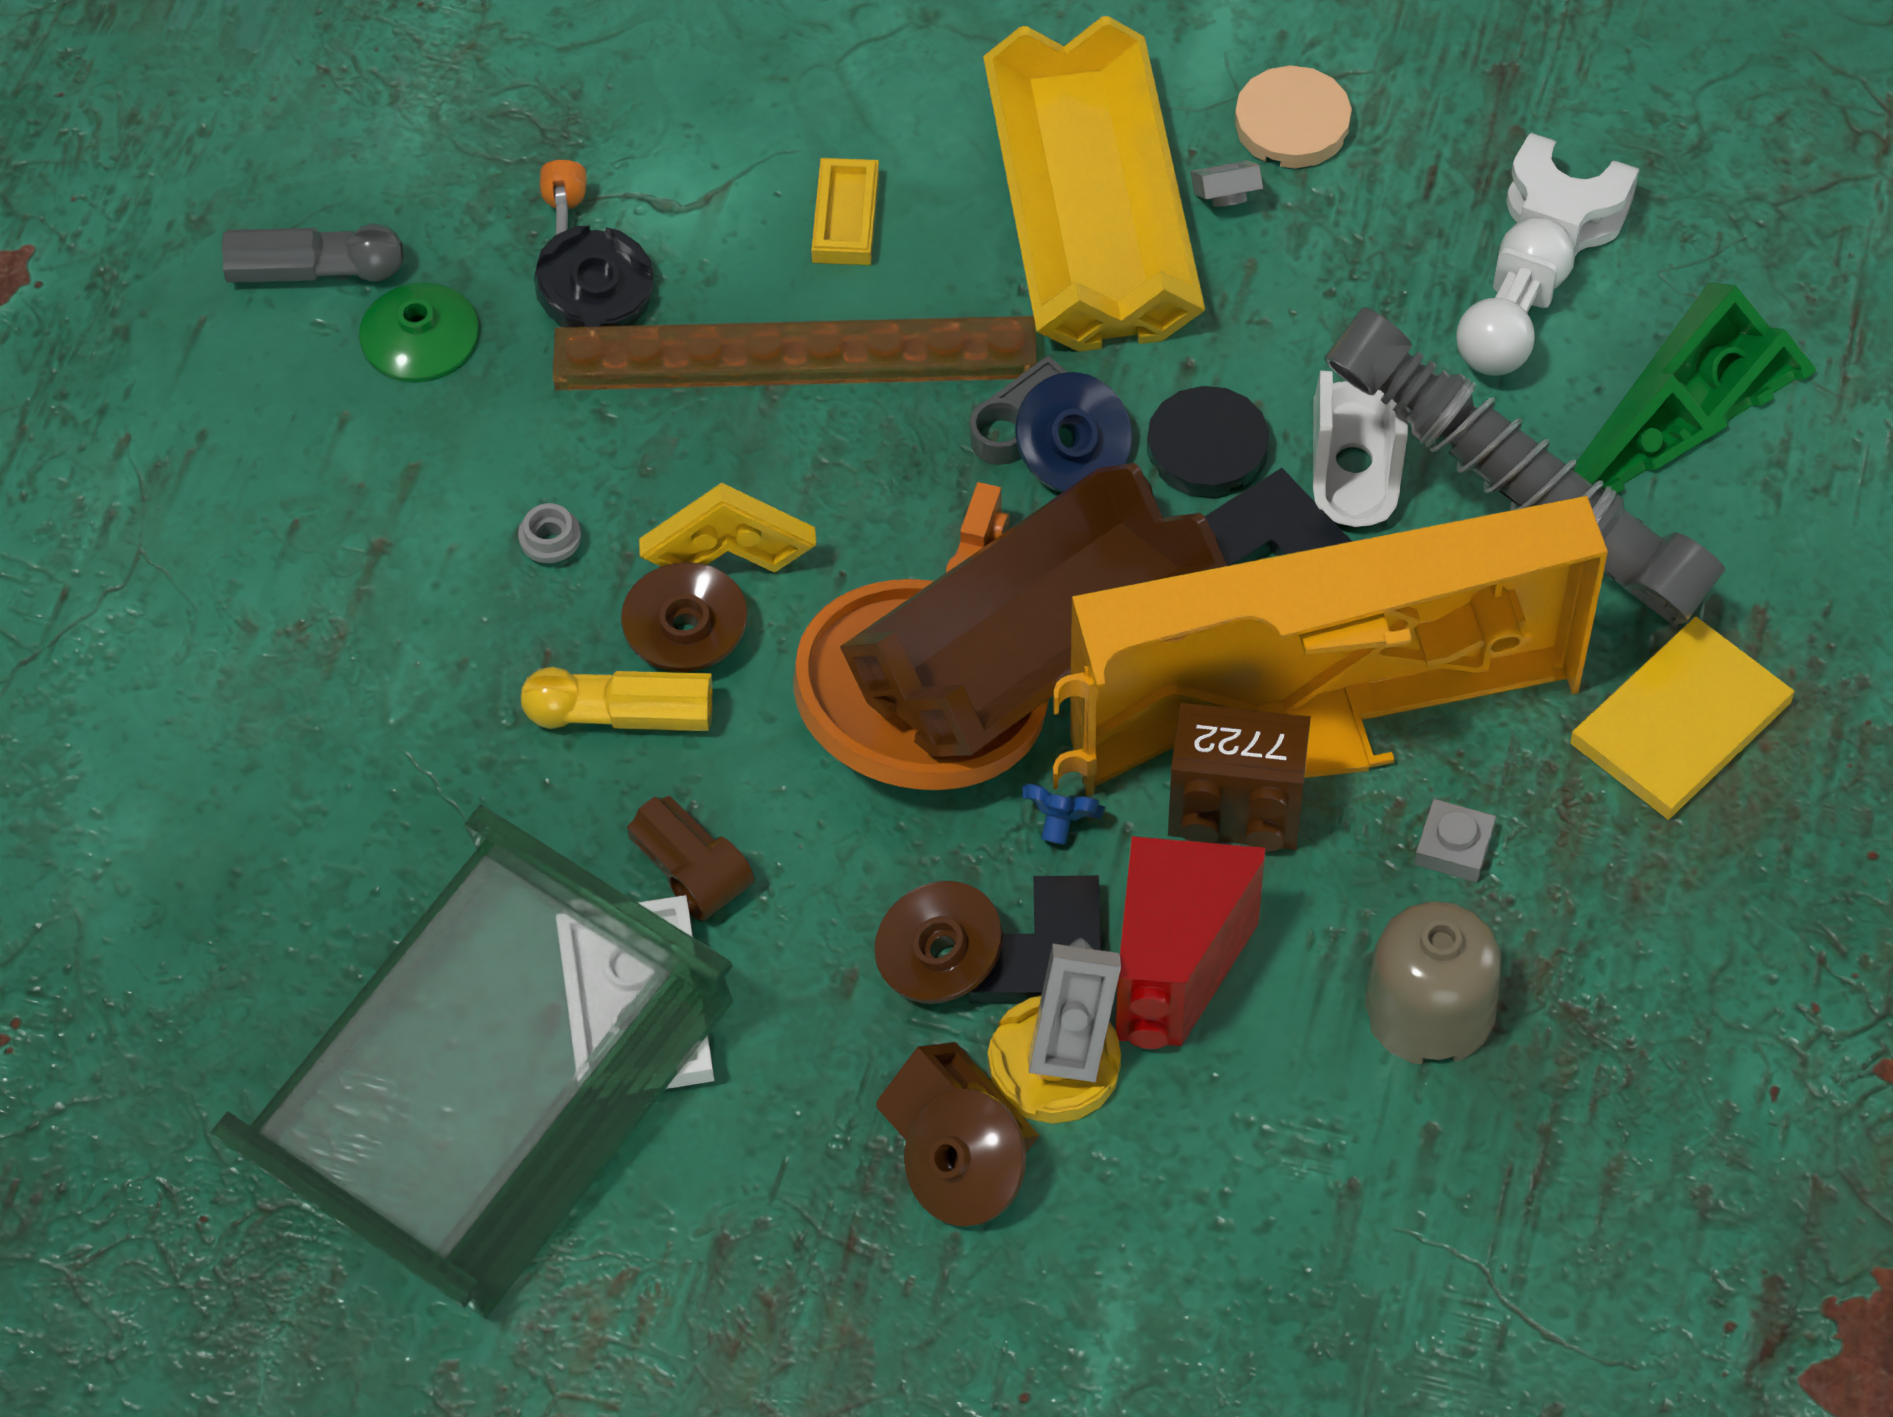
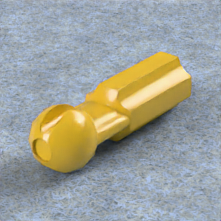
[521,667,713,731]

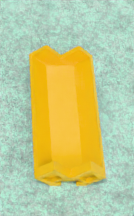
[983,16,1205,352]

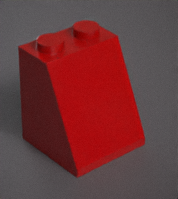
[1116,836,1265,1049]

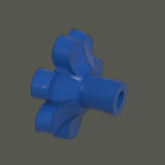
[1023,784,1106,845]

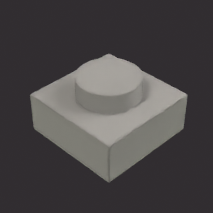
[1190,160,1263,207]
[1414,799,1496,882]

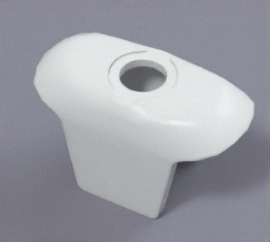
[1313,370,1408,527]

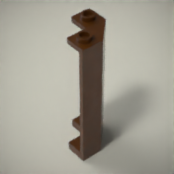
[840,463,1227,757]

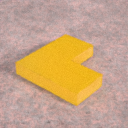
[639,483,816,573]

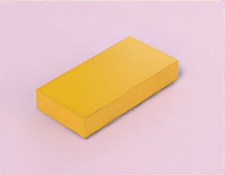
[811,158,879,265]

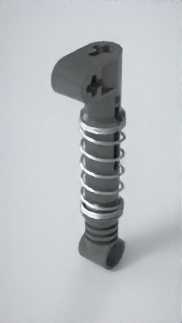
[1324,307,1725,626]

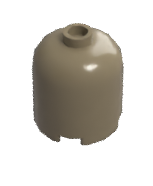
[1365,901,1501,1064]

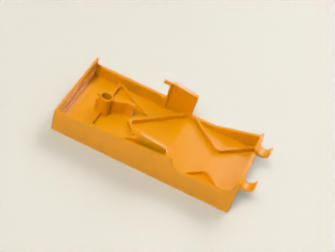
[1053,496,1608,796]

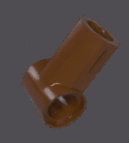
[627,795,755,922]

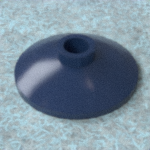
[1015,372,1132,493]

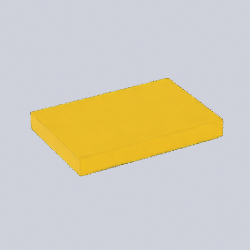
[1570,616,1795,820]

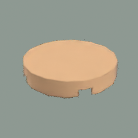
[1234,65,1352,169]

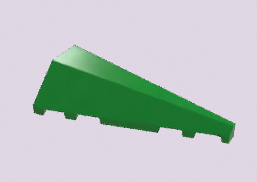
[1574,283,1816,494]

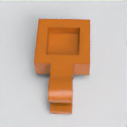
[946,482,1010,573]

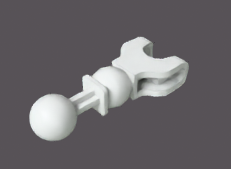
[1456,133,1640,376]

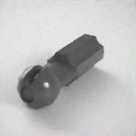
[222,223,404,282]

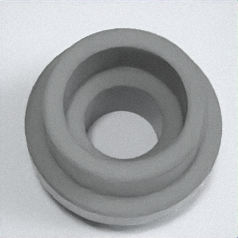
[518,503,581,563]

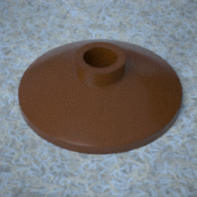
[621,562,747,672]
[875,881,1003,1004]
[904,1089,1026,1226]

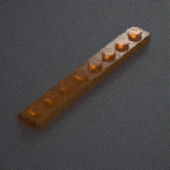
[553,316,1037,390]

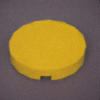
[987,996,1121,1124]

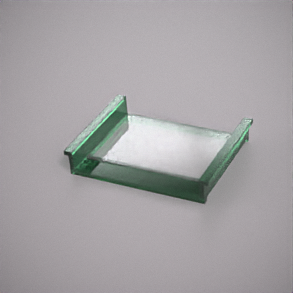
[211,804,733,1319]

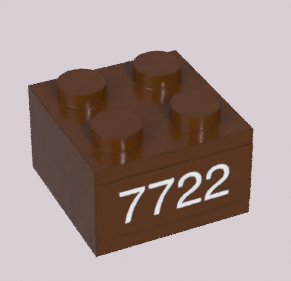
[1168,702,1311,851]

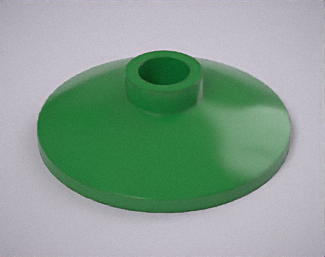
[359,283,479,383]

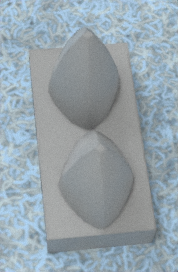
[1028,938,1121,1082]

